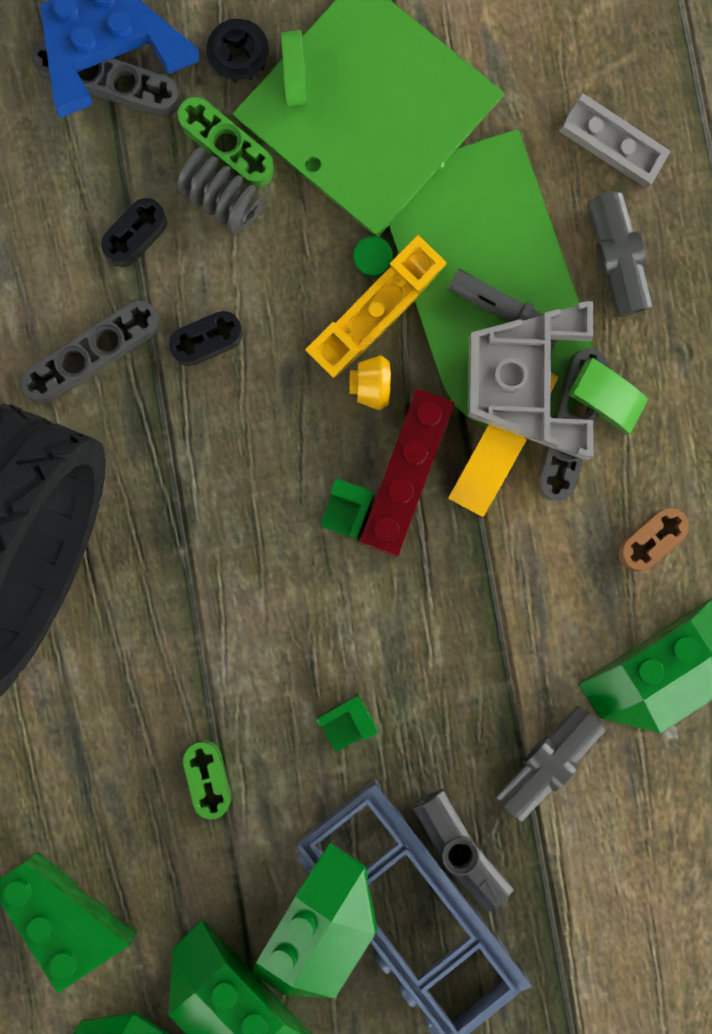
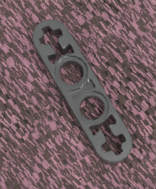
[31,40,181,117]
[20,301,160,404]
[536,348,608,501]

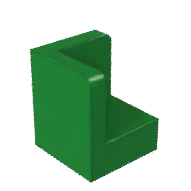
[321,478,374,540]
[315,693,379,751]

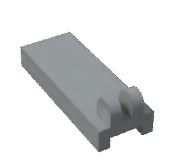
[559,93,671,188]

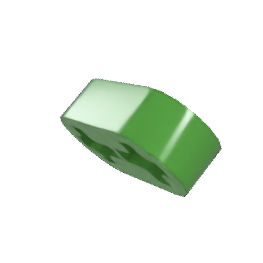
[281,30,307,107]
[183,740,232,820]

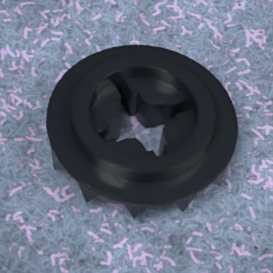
[206,19,269,83]

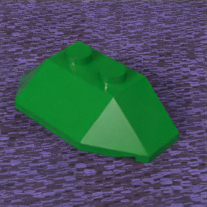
[578,598,712,733]
[252,843,377,998]
[168,919,312,1034]

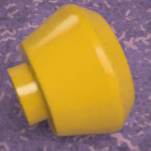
[349,355,391,410]

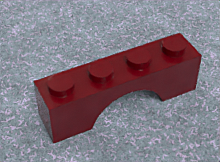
[360,388,455,558]

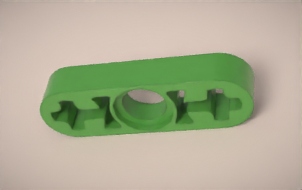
[178,97,274,188]

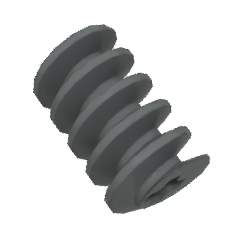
[177,147,266,234]

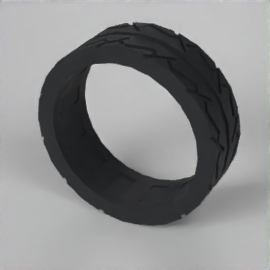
[0,403,106,697]

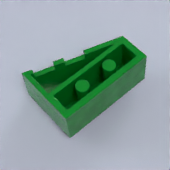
[0,852,138,994]

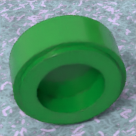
[353,236,393,279]

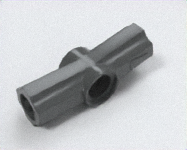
[587,191,653,317]
[496,706,606,822]
[413,789,514,913]

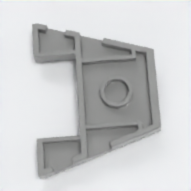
[468,301,593,460]

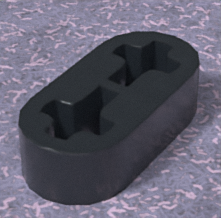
[101,198,167,267]
[169,311,243,366]

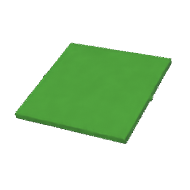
[232,0,504,237]

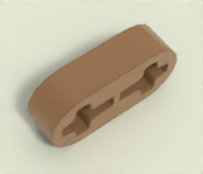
[619,508,689,571]

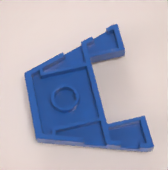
[40,0,199,118]

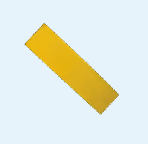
[305,235,447,378]
[448,373,559,517]

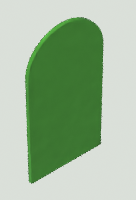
[388,129,593,429]

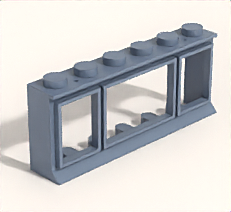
[296,778,532,1034]

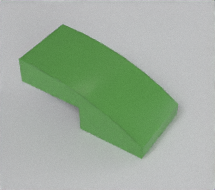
[568,358,648,434]

